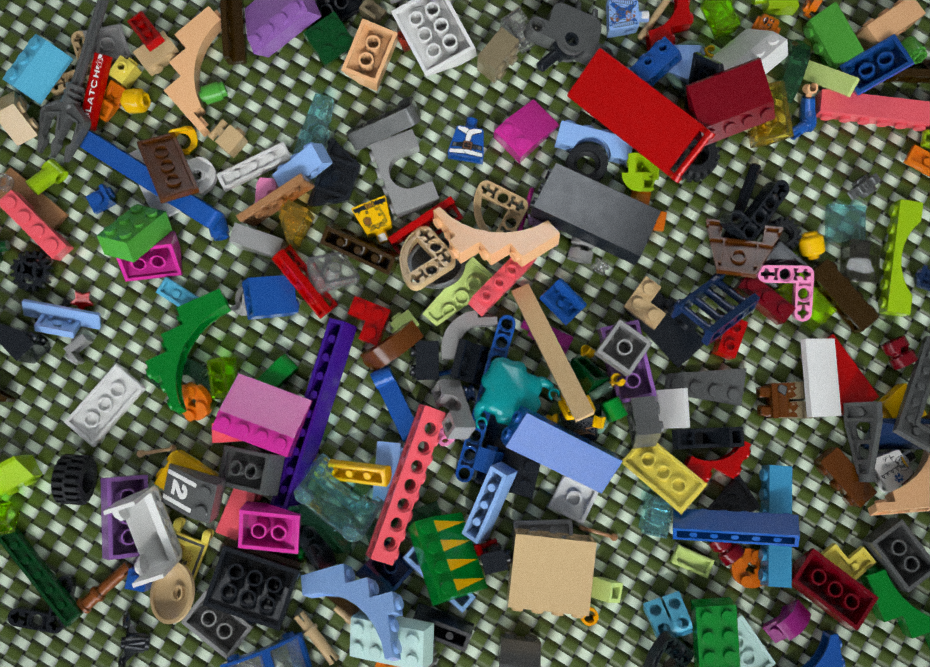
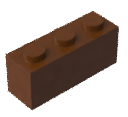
[813,446,878,508]

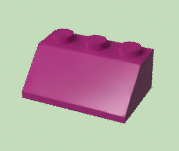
[116,231,183,282]

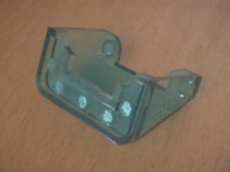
[294,453,384,542]

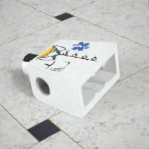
[863,449,916,493]

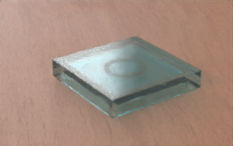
[825,204,866,244]

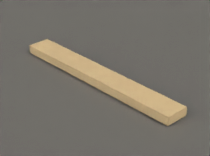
[511,283,594,422]

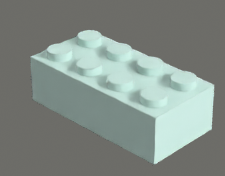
[350,610,434,667]

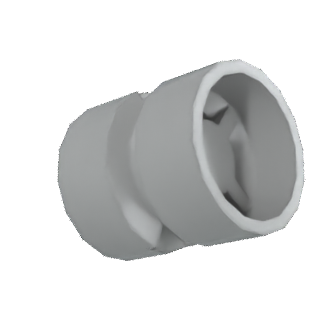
[567,236,595,264]

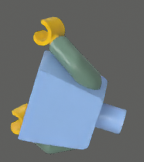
[665,40,715,94]

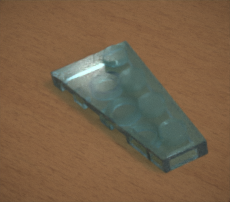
[290,93,334,172]

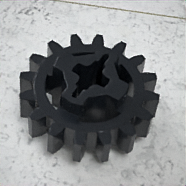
[10,250,55,292]

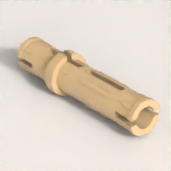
[294,610,340,665]

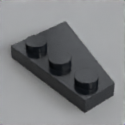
[707,475,760,512]
[299,508,337,571]

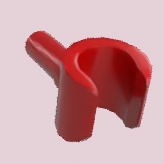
[473,538,497,556]

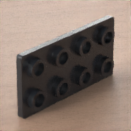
[626,292,704,367]

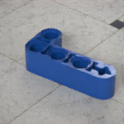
[370,365,414,442]

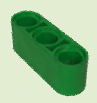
[257,354,299,388]
[599,396,628,422]

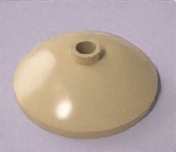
[150,562,195,624]

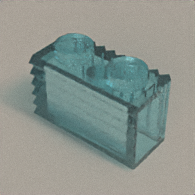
[639,494,673,539]

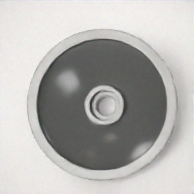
[408,239,465,289]

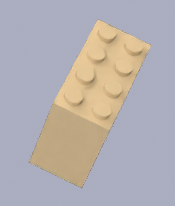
[506,528,597,618]

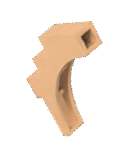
[433,207,560,267]

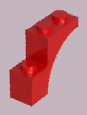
[645,0,694,52]
[683,441,752,483]

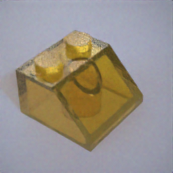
[279,199,315,251]

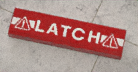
[82,52,113,132]

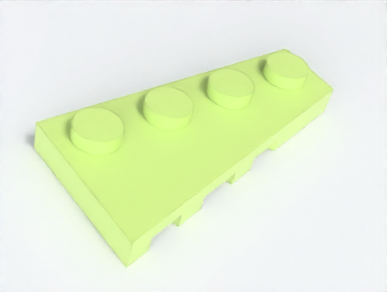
[422,257,493,326]

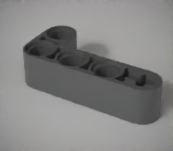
[346,96,421,151]

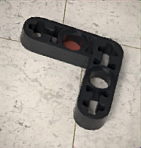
[8,574,77,634]

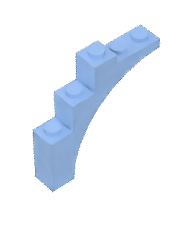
[301,563,404,661]

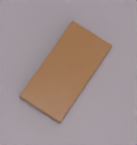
[0,167,69,231]
[236,173,315,227]

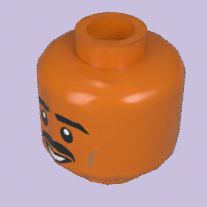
[751,13,781,34]

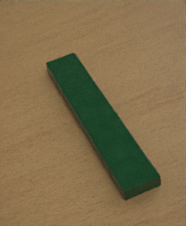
[0,524,84,627]

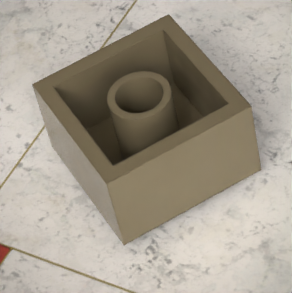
[477,27,520,83]

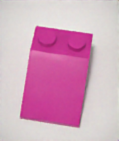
[494,99,559,164]
[238,501,301,554]

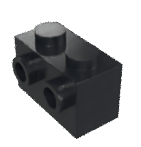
[409,341,439,380]
[480,542,512,575]

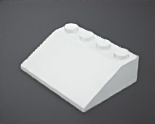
[391,0,477,77]
[711,28,788,74]

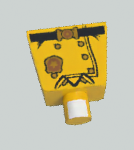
[351,195,393,244]

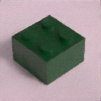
[303,12,353,68]

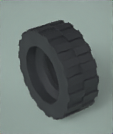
[565,143,608,182]

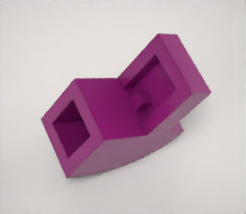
[762,599,811,643]

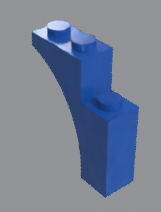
[801,630,845,667]

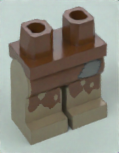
[756,381,813,419]

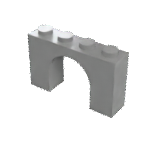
[369,129,440,218]

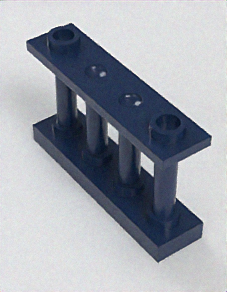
[671,273,760,346]

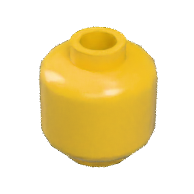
[120,88,151,114]
[798,231,826,260]

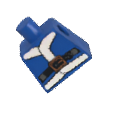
[448,117,484,165]

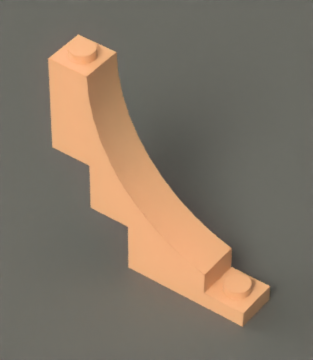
[164,6,222,137]
[868,411,930,516]

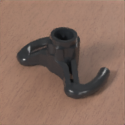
[118,612,150,667]

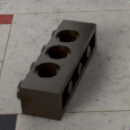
[320,223,400,275]

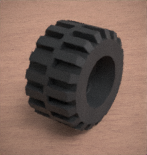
[671,139,720,183]
[51,454,97,505]

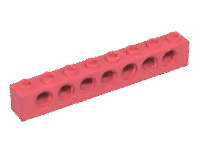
[365,404,446,566]

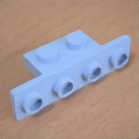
[22,299,102,338]

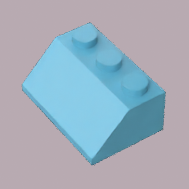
[3,34,73,105]

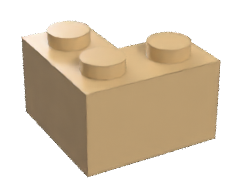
[0,90,39,146]

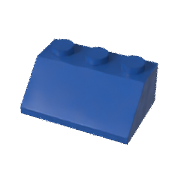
[839,34,914,96]

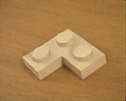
[623,276,666,330]

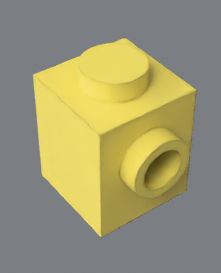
[109,55,142,89]

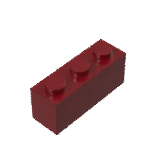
[733,277,796,325]

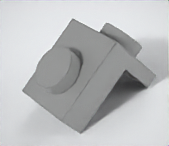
[63,334,94,364]

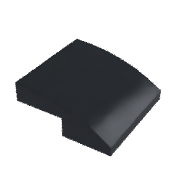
[450,339,489,385]

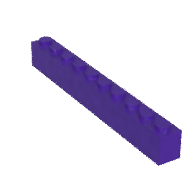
[270,318,357,513]

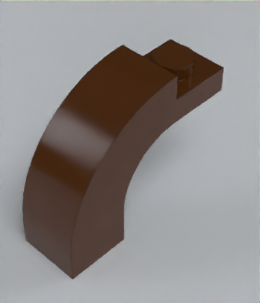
[360,321,424,371]

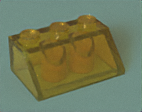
[747,80,794,148]

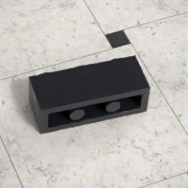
[413,603,474,652]

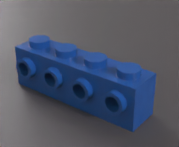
[628,36,682,86]

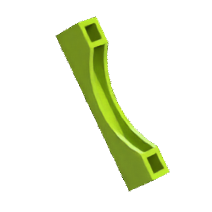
[878,199,923,317]

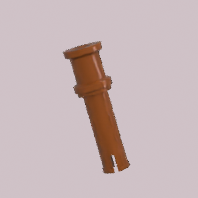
[76,561,132,614]

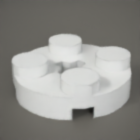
[187,157,217,196]

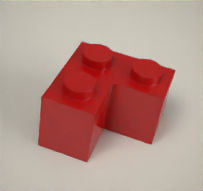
[348,296,392,346]

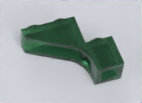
[288,499,352,554]

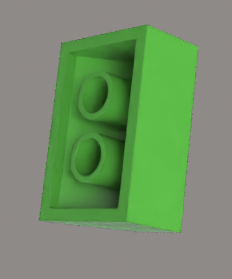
[803,2,864,71]

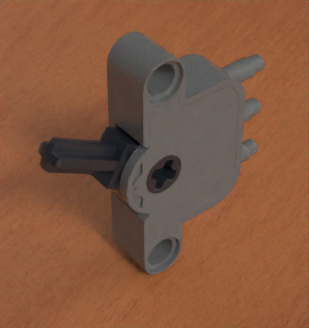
[523,0,613,72]

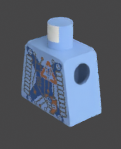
[606,0,649,38]

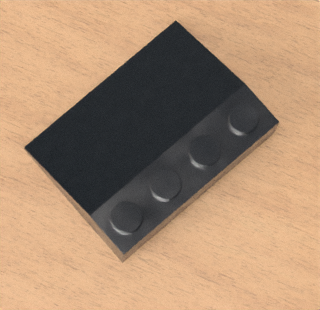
[474,414,540,498]
[203,545,303,631]

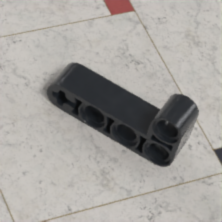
[720,180,789,241]

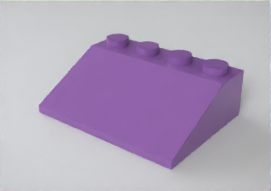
[245,0,321,57]

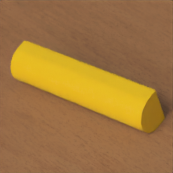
[313,457,392,487]

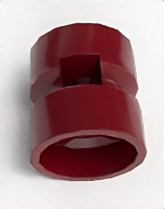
[881,335,918,370]
[707,541,745,566]

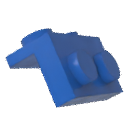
[539,278,587,325]

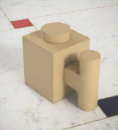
[207,119,248,158]

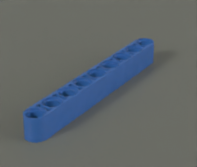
[80,130,223,230]
[456,315,516,482]

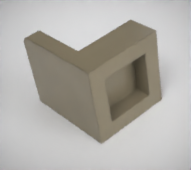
[359,0,387,25]

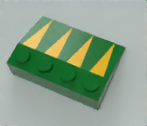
[408,512,488,606]

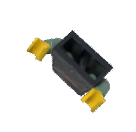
[546,404,609,442]

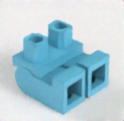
[643,591,693,639]

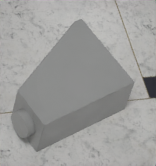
[229,223,288,258]

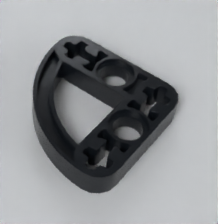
[644,631,694,667]

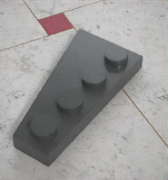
[664,368,747,406]

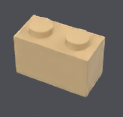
[133,31,180,76]

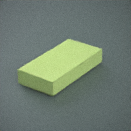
[670,544,715,579]

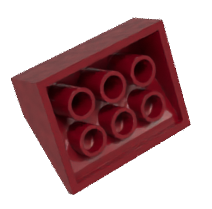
[686,57,775,146]

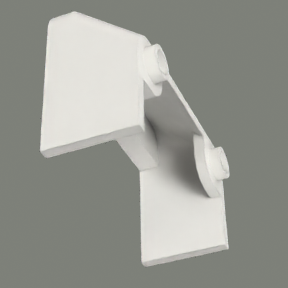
[103,486,182,588]

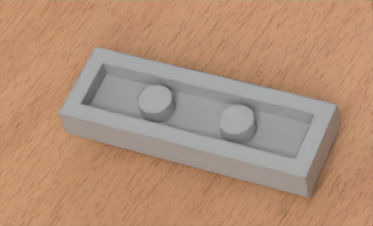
[513,519,573,539]

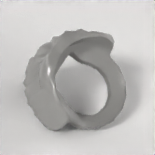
[231,287,247,316]

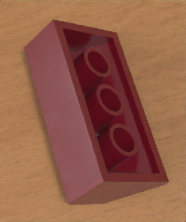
[792,548,879,631]

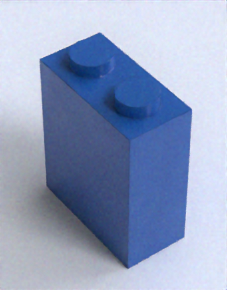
[242,275,299,320]

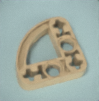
[473,180,528,232]
[399,226,456,291]

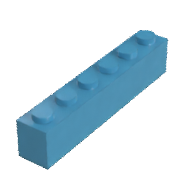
[758,465,792,588]

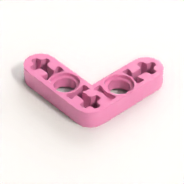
[757,265,814,322]

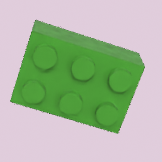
[97,204,172,262]

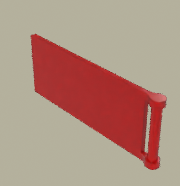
[567,48,716,183]

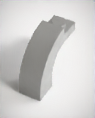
[441,311,498,360]

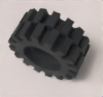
[768,217,802,250]

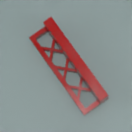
[388,196,464,254]
[272,245,338,319]

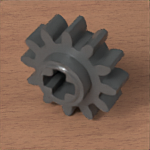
[847,173,882,200]

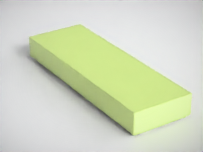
[800,60,860,97]

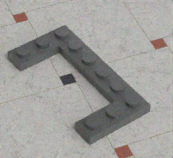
[892,335,930,453]

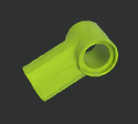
[25,159,68,195]

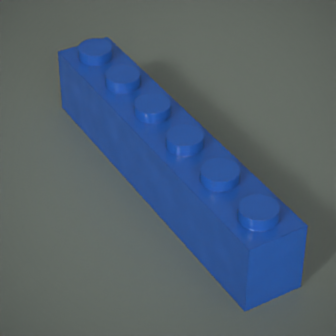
[673,508,800,547]

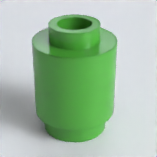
[901,36,927,64]
[198,81,228,105]

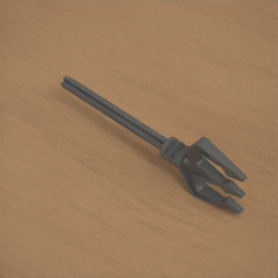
[37,0,109,163]

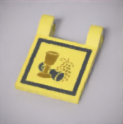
[173,517,215,581]

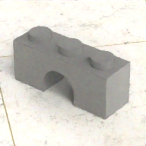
[432,379,476,439]

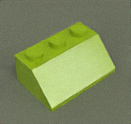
[0,455,43,501]

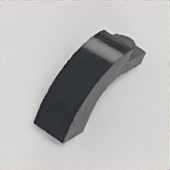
[672,427,745,449]

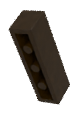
[805,259,879,334]

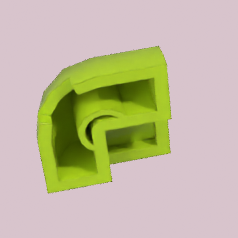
[622,153,659,192]

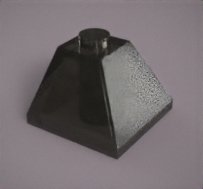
[840,239,881,283]

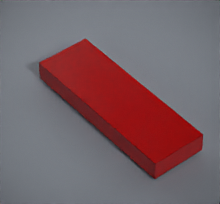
[127,11,165,52]

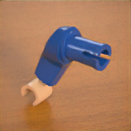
[787,83,818,140]

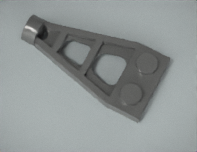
[843,401,883,482]

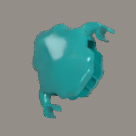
[474,357,560,429]

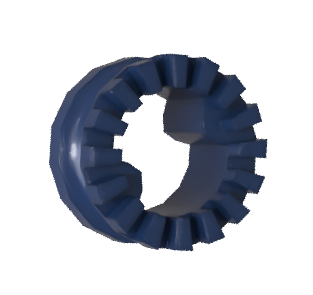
[462,384,476,402]

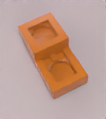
[99,80,127,122]

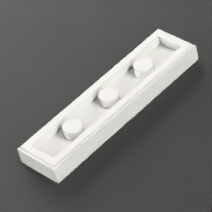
[216,141,291,192]

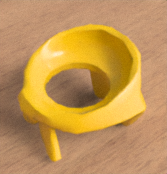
[168,126,198,156]

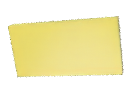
[622,443,708,515]

